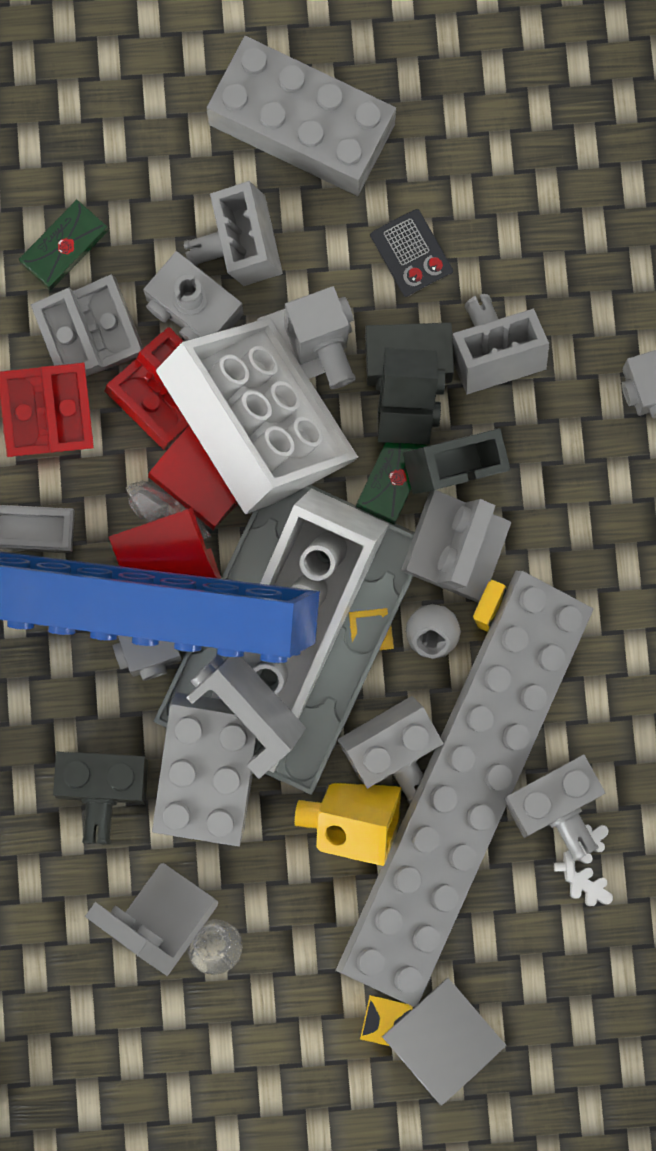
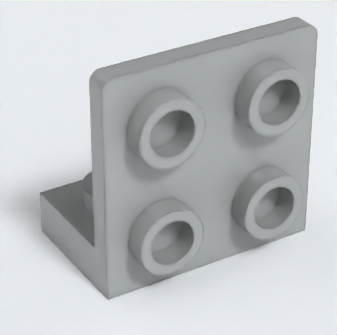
[85,863,218,976]

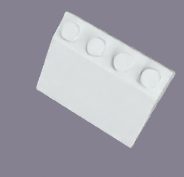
[156,317,358,514]

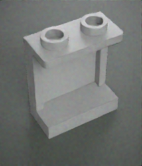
[186,655,306,779]

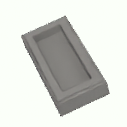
[0,505,75,553]

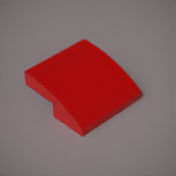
[104,327,189,450]
[0,363,94,457]
[148,425,238,530]
[109,508,221,579]

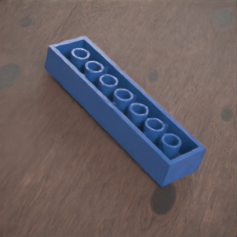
[0,552,320,663]

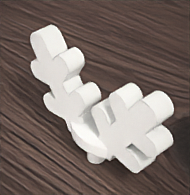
[554,825,613,907]

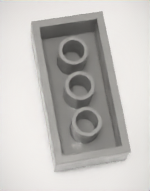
[207,36,396,196]

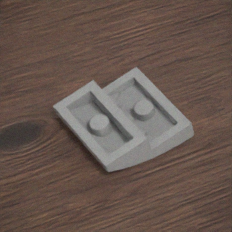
[30,274,143,376]
[382,978,507,1106]

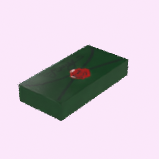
[19,199,109,290]
[356,442,427,525]

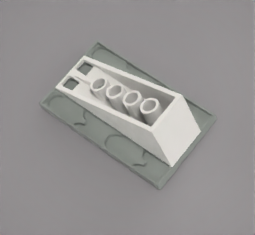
[153,485,415,795]

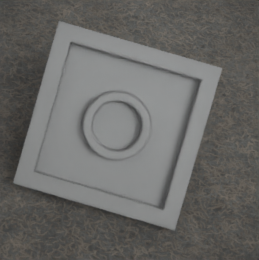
[401,490,511,603]

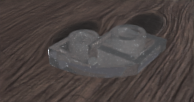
[125,480,211,541]

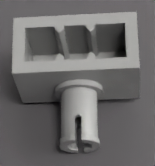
[184,181,283,286]
[143,251,244,341]
[284,286,356,389]
[452,294,549,394]
[337,696,444,805]
[504,755,606,861]

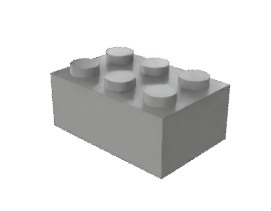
[152,692,258,847]

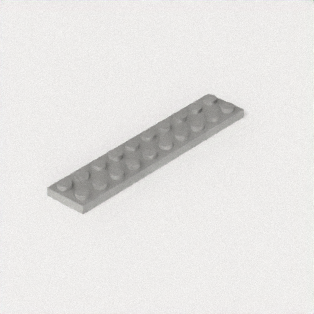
[335,571,593,1007]

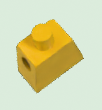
[295,783,401,866]

